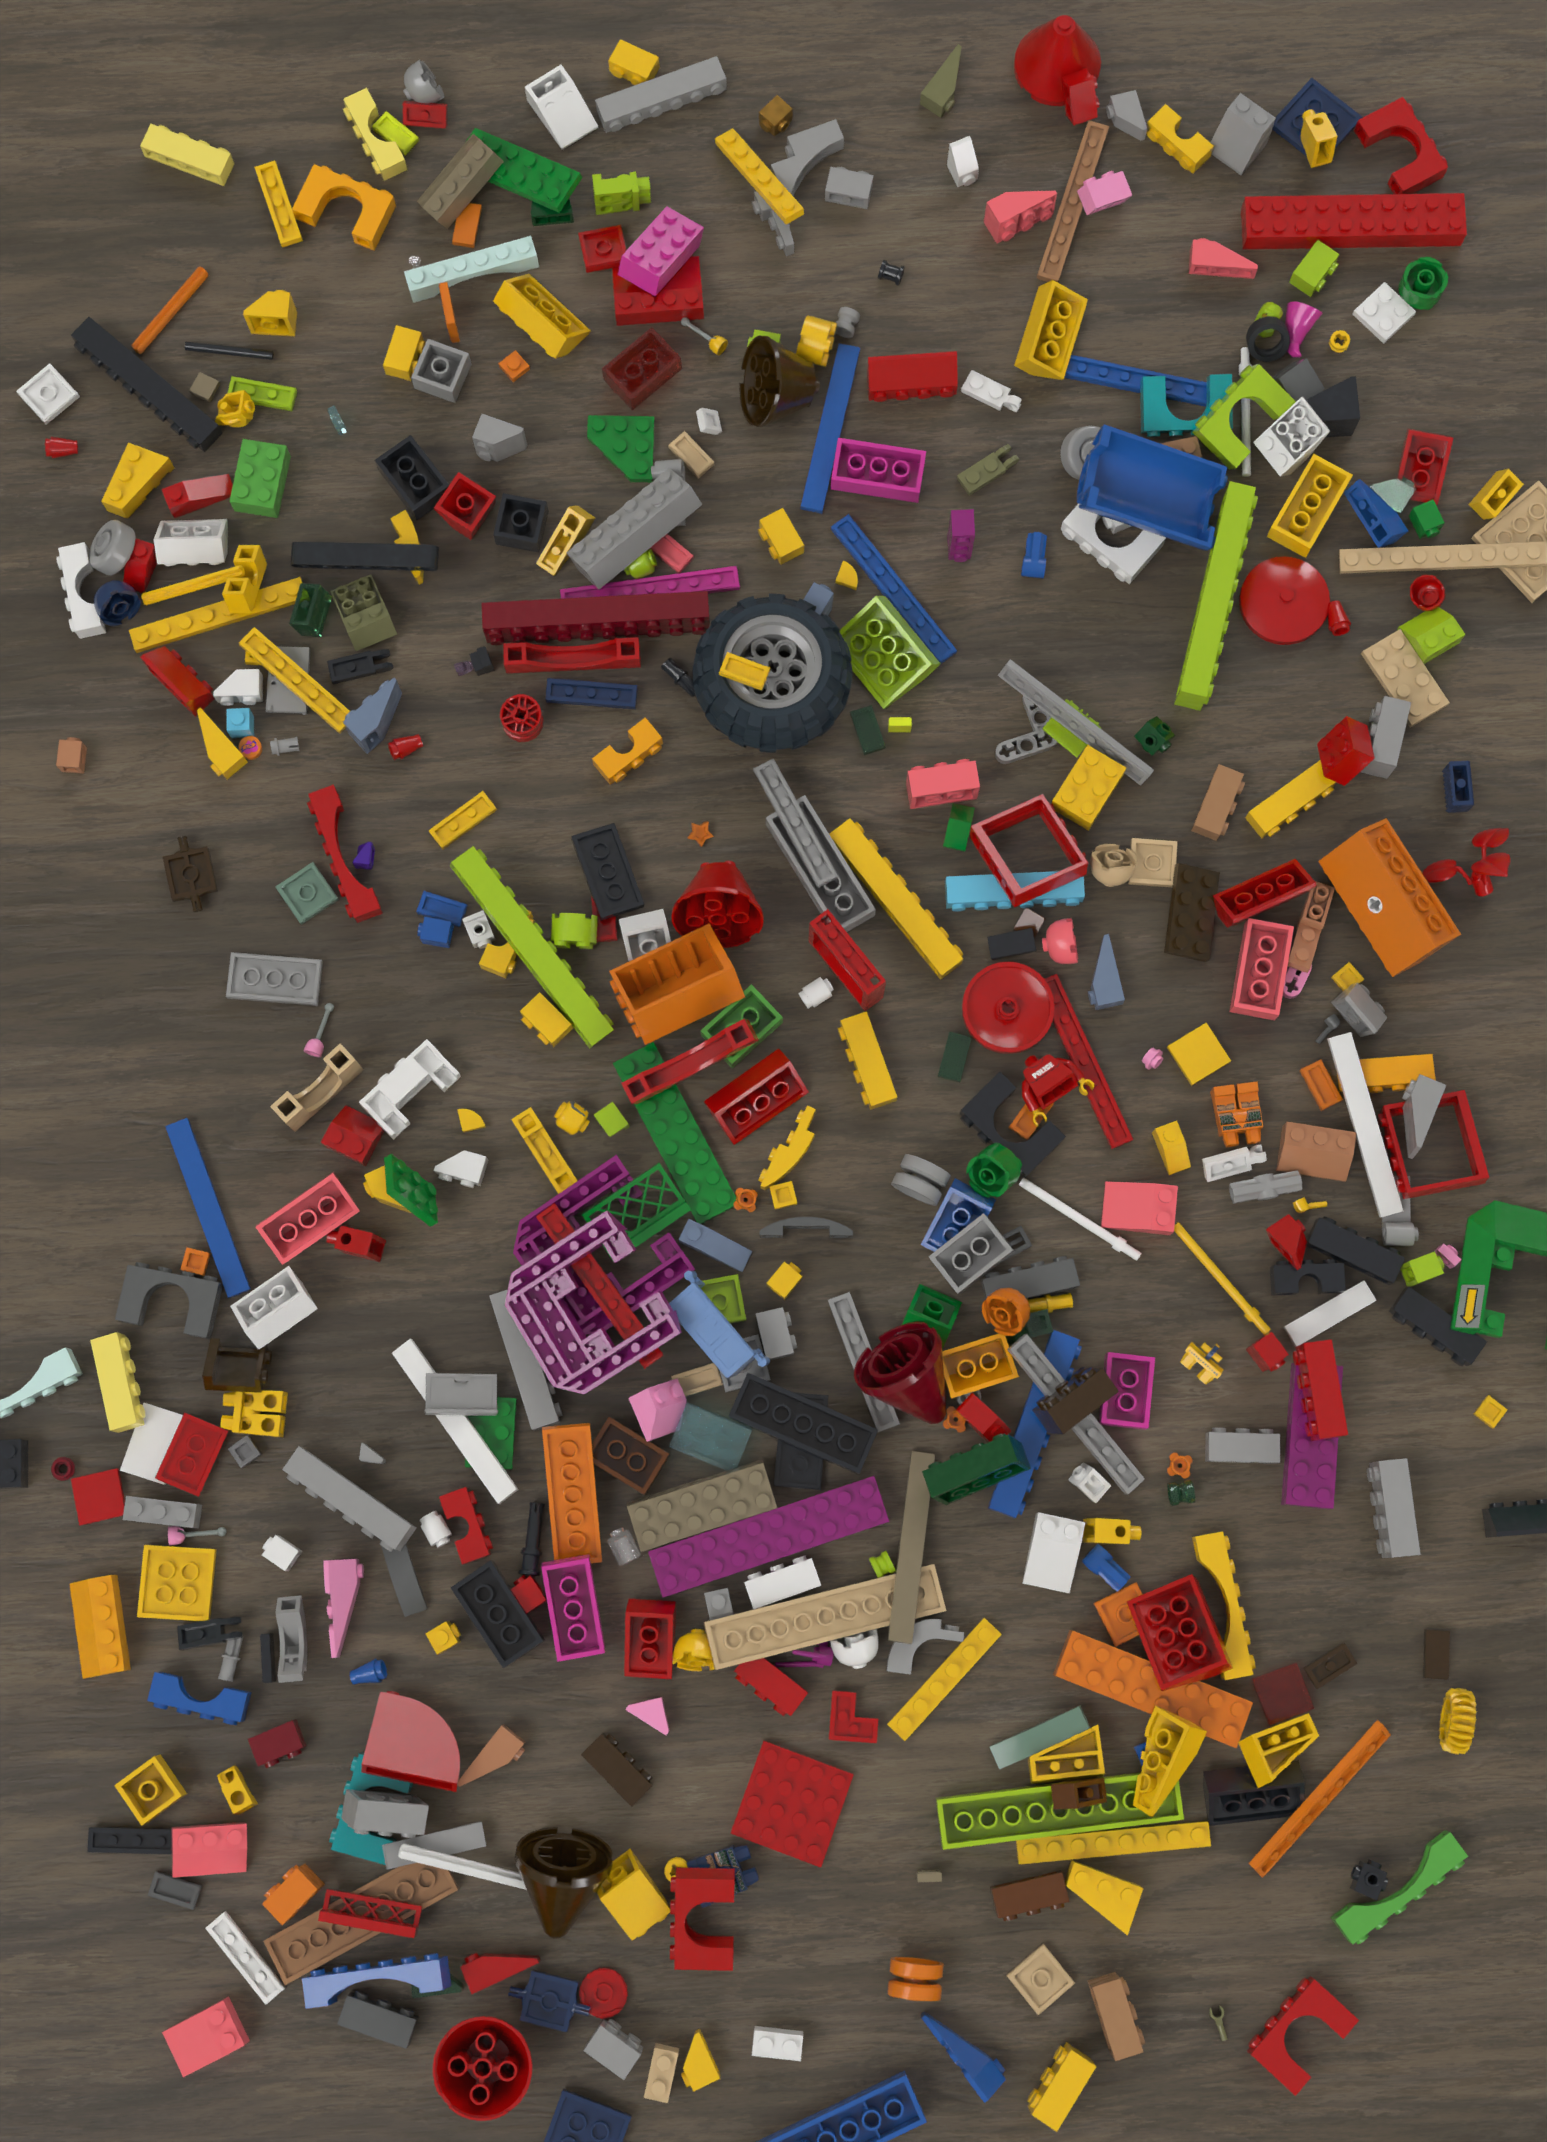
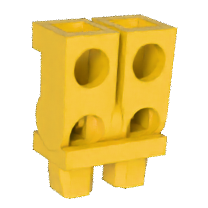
[220,1390,288,1438]

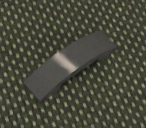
[759,1217,853,1238]
[380,1539,428,1617]

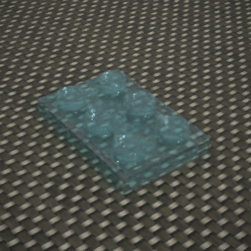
[669,1402,752,1471]

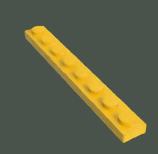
[129,577,308,653]
[1016,1821,1211,1864]

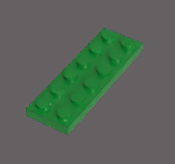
[465,128,582,213]

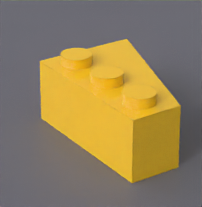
[101,442,174,519]
[1238,1713,1319,1788]
[1028,1725,1105,1784]
[1064,1860,1143,1936]

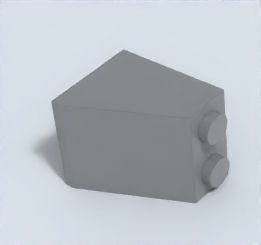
[1210,93,1276,175]

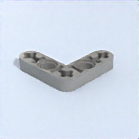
[995,695,1057,764]

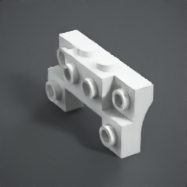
[359,1039,461,1140]

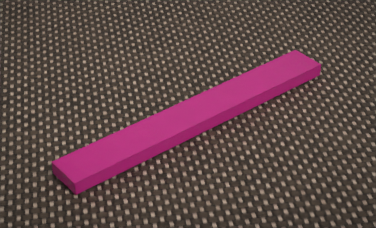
[560,566,740,598]

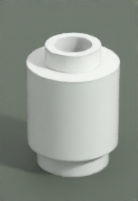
[798,977,834,1009]
[420,1511,452,1548]

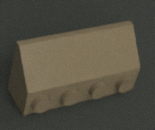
[417,134,504,229]

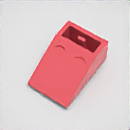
[984,191,1057,243]

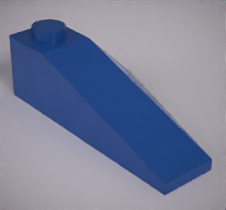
[920,2012,1006,2103]

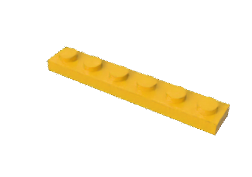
[715,128,804,225]
[239,627,350,734]
[887,1618,1002,1741]

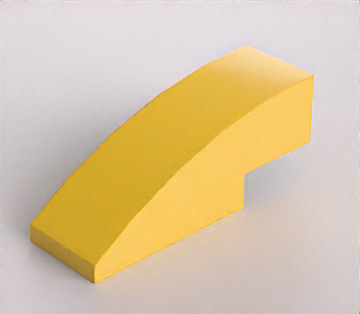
[390,510,424,585]

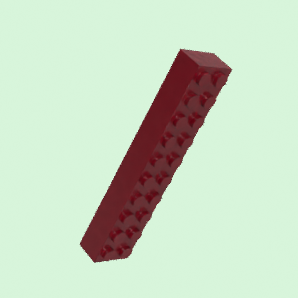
[482,591,710,646]

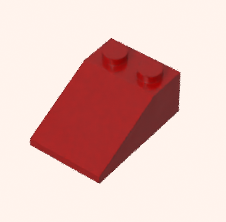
[1393,428,1453,505]
[624,1598,676,1679]

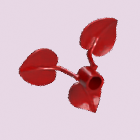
[1422,828,1511,897]

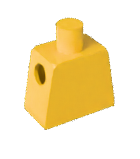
[1300,109,1337,168]
[1082,1518,1141,1544]

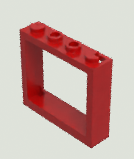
[970,794,1089,907]
[809,909,886,1012]
[1378,1090,1489,1200]

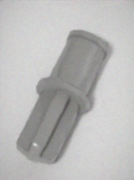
[218,1638,243,1682]

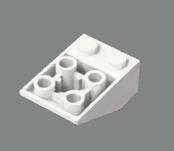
[525,65,598,150]
[1253,397,1330,477]

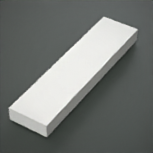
[1283,1280,1377,1347]
[206,1911,286,2005]

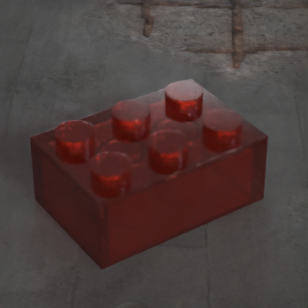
[602,327,682,410]

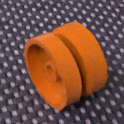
[888,1957,944,2001]

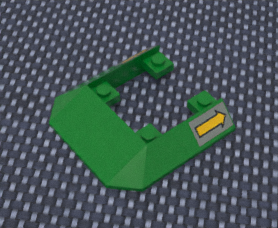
[1450,1200,1547,1350]

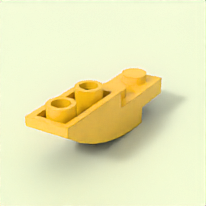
[758,1105,816,1190]

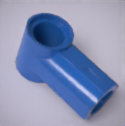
[1021,532,1047,579]
[1082,1543,1131,1592]

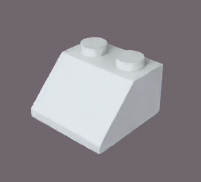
[619,909,671,961]

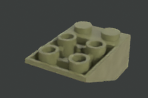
[330,574,397,651]

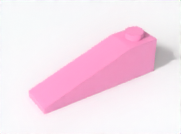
[323,1559,364,1658]

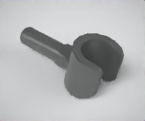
[1315,1014,1340,1044]

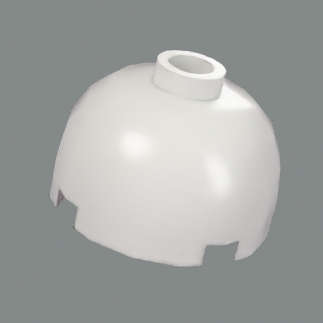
[830,1629,879,1669]

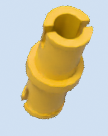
[1028,1293,1073,1313]

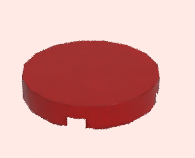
[579,1967,628,2019]

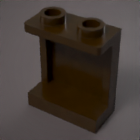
[202,1338,272,1393]

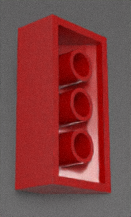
[867,351,958,402]
[1213,859,1317,928]
[704,1048,809,1145]

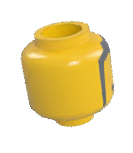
[554,1101,590,1135]

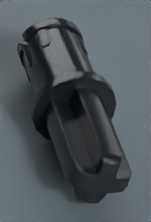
[661,658,696,697]

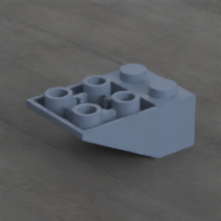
[343,678,402,754]

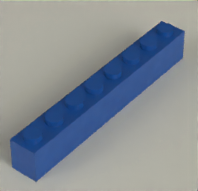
[988,1330,1082,1518]

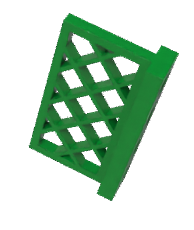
[581,1162,691,1262]

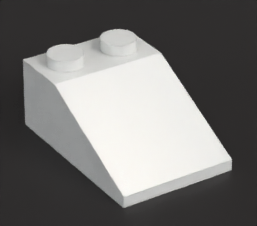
[1022,1512,1085,1593]

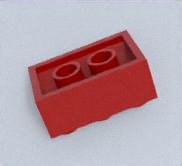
[140,646,215,717]

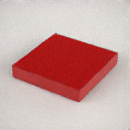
[578,225,626,273]
[71,1468,125,1526]

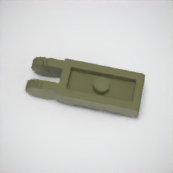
[957,444,1020,496]

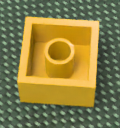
[114,1754,187,1826]

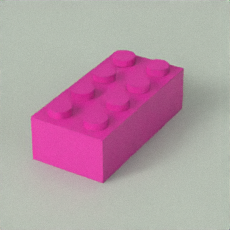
[618,206,704,296]
[831,438,926,503]
[541,1554,605,1662]

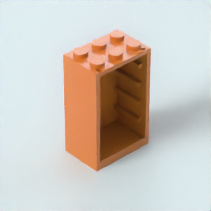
[609,924,745,1045]

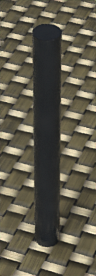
[185,341,274,360]

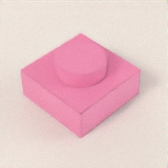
[1435,1244,1462,1269]

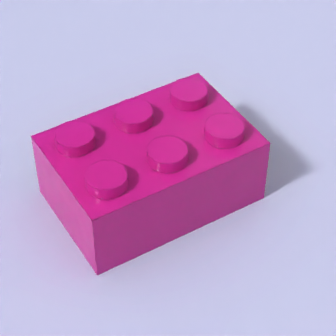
[1098,1352,1155,1430]

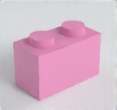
[1077,171,1133,215]

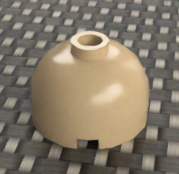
[1090,844,1137,887]

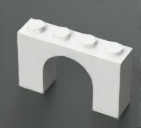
[1061,504,1166,585]

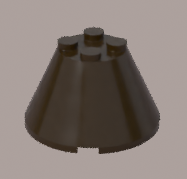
[739,336,820,427]

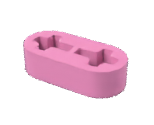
[1283,964,1312,999]

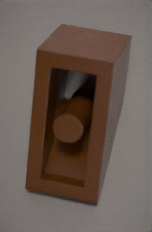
[1051,1778,1107,1809]

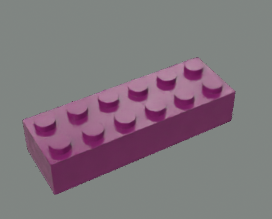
[1281,1363,1343,1510]

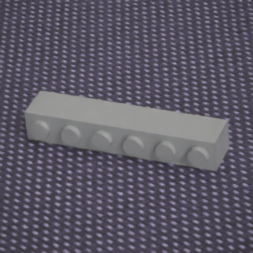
[595,56,727,133]
[489,1290,563,1431]
[282,1446,417,1552]

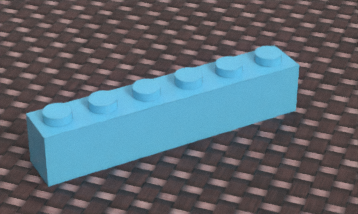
[945,871,1085,911]

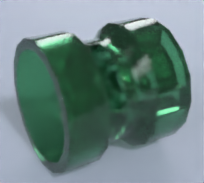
[1167,1480,1195,1506]

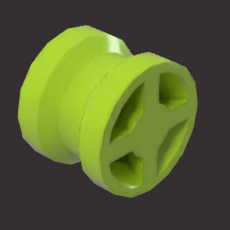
[869,1550,896,1578]

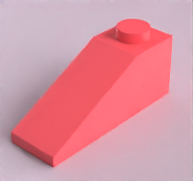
[1189,238,1258,279]

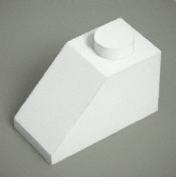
[947,136,979,187]

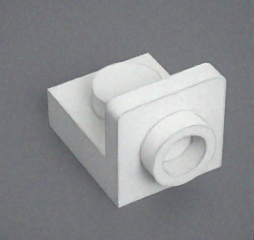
[1069,1463,1111,1503]

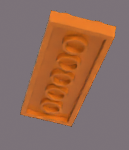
[542,1423,602,1563]

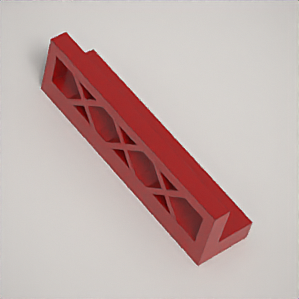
[318,1889,423,1938]

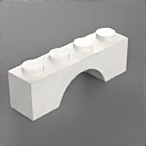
[57,542,106,639]

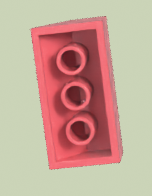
[256,1172,360,1265]

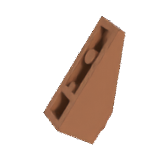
[458,1724,526,1787]

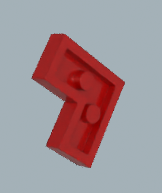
[829,1690,878,1743]

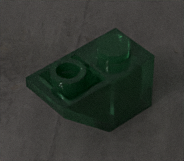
[1006,1309,1053,1345]

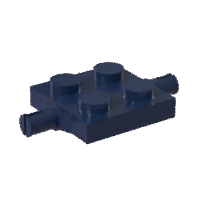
[508,1970,591,2032]

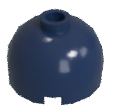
[94,580,141,626]

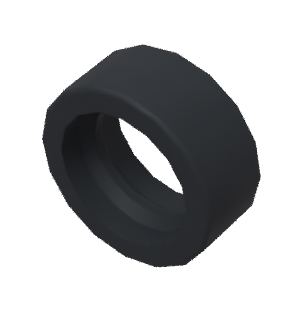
[1246,316,1290,362]

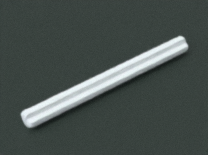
[398,1844,527,1890]

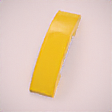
[511,1107,577,1194]

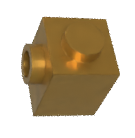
[759,95,793,137]

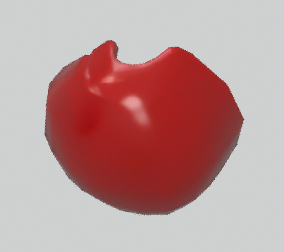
[1410,575,1445,611]

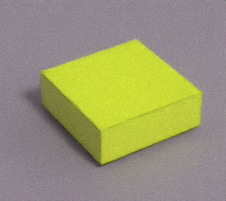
[888,717,912,732]

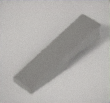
[382,1822,486,1869]

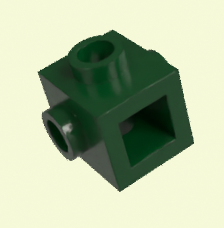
[1134,716,1176,756]

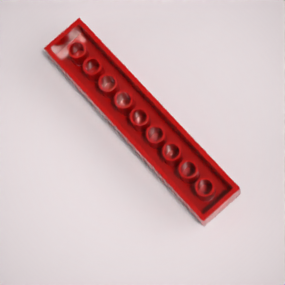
[1241,193,1467,250]

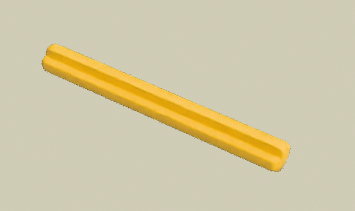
[141,565,245,605]

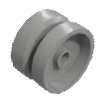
[891,1154,951,1206]

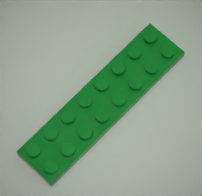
[613,1042,736,1224]

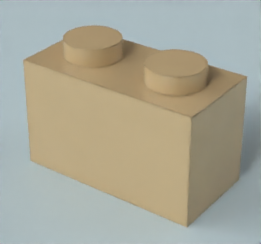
[644,2043,680,2103]

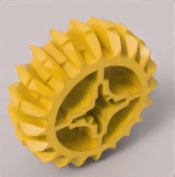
[1439,1688,1477,1754]

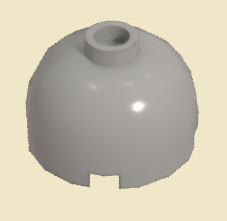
[403,60,445,103]

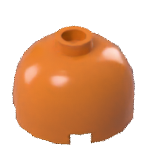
[982,1288,1030,1336]

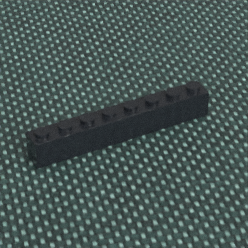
[71,317,223,453]

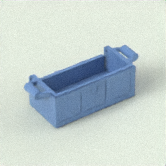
[669,1271,770,1378]

